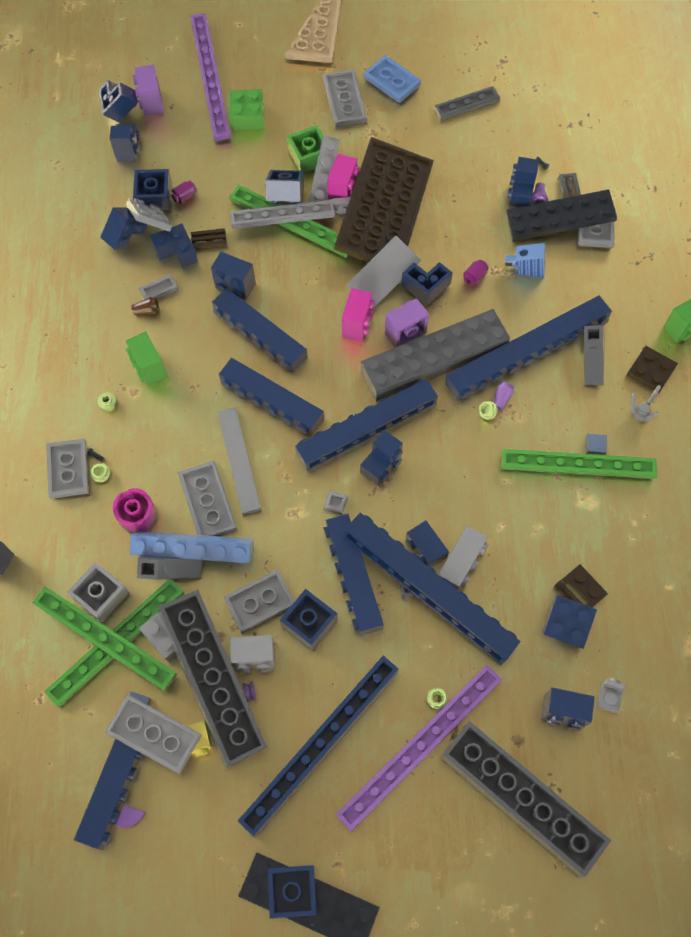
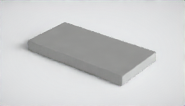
[323,69,367,128]
[347,236,421,308]
[178,461,237,537]
[105,694,202,775]

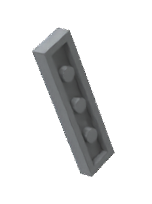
[308,135,340,202]

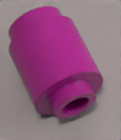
[171,180,197,204]
[463,259,489,286]

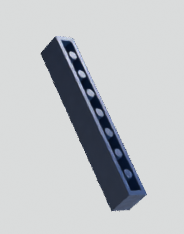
[295,379,438,471]

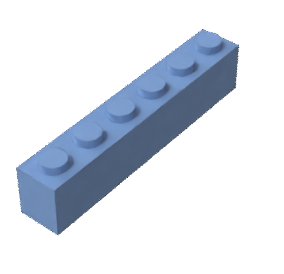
[130,531,254,563]

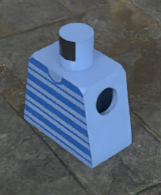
[505,243,545,278]

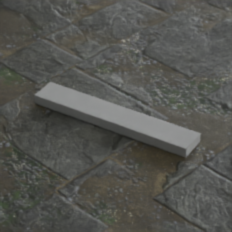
[230,199,335,229]
[218,407,261,515]

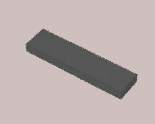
[434,86,500,121]

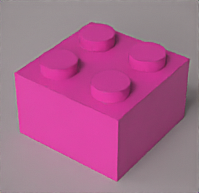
[327,154,360,200]
[342,288,375,342]

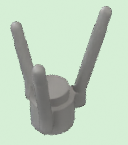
[630,385,661,423]

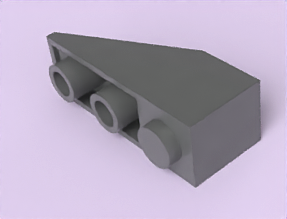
[584,325,605,385]
[137,556,202,580]

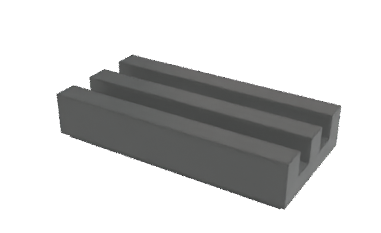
[558,173,581,198]

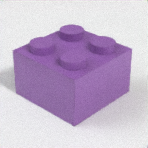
[133,64,164,116]
[385,298,429,347]

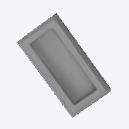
[139,274,179,300]

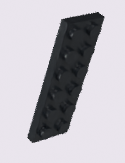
[506,189,617,241]
[238,852,380,937]

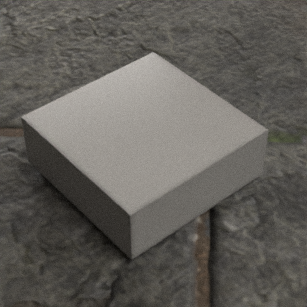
[324,490,348,515]

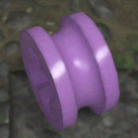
[242,681,256,702]

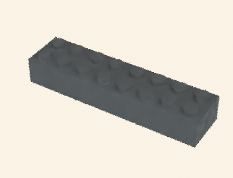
[361,309,510,401]
[158,590,267,767]
[440,721,612,878]

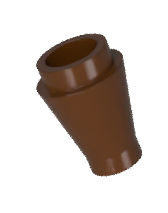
[131,296,159,315]

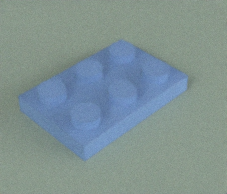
[364,55,421,103]

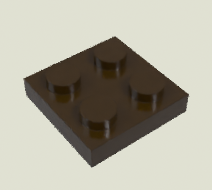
[627,345,678,393]

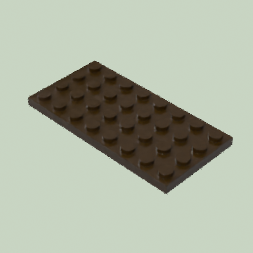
[333,137,434,262]

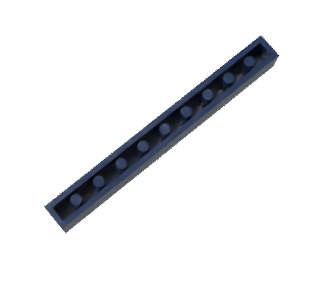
[445,295,612,400]
[343,512,521,665]
[237,655,399,838]

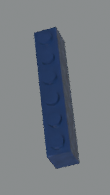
[212,288,308,372]
[219,357,324,436]
[323,514,384,636]
[74,739,144,850]

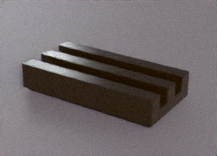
[191,228,227,250]

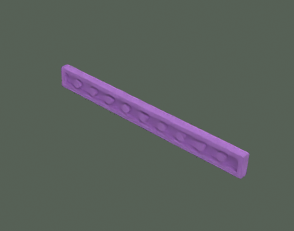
[190,13,231,141]
[336,665,502,832]

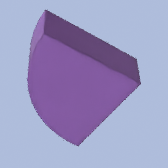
[116,805,145,828]

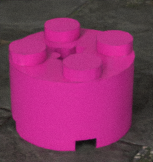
[113,488,156,533]

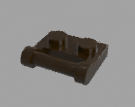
[554,564,608,607]

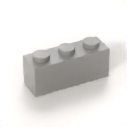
[438,526,489,591]

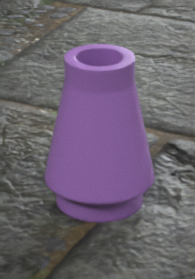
[531,182,548,204]
[494,381,514,411]

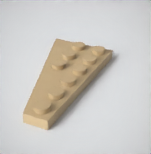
[285,0,342,63]

